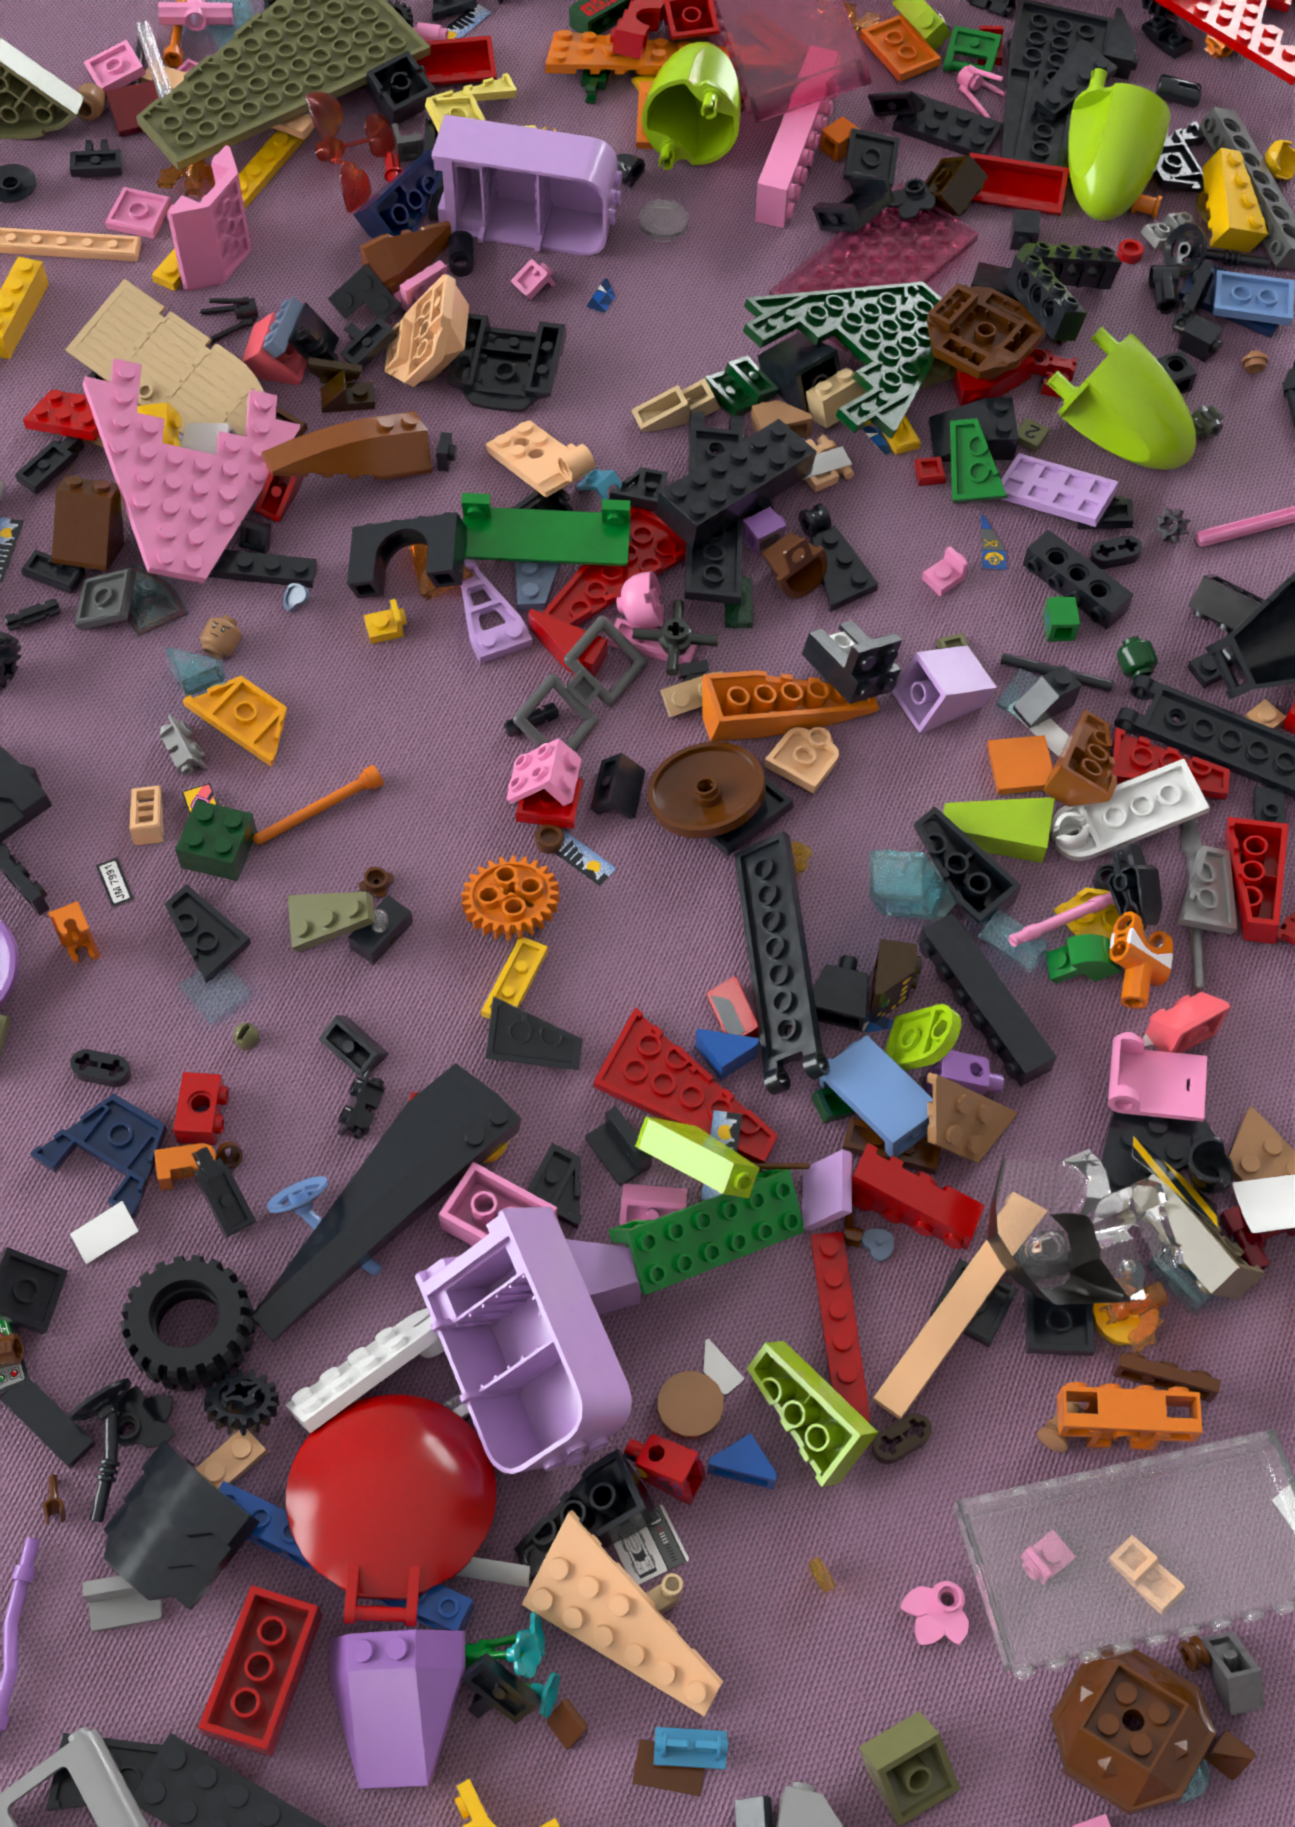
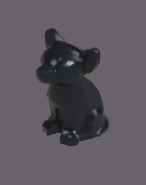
[616,153,645,187]

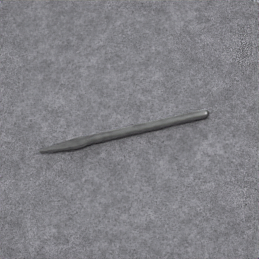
[1181,818,1206,992]

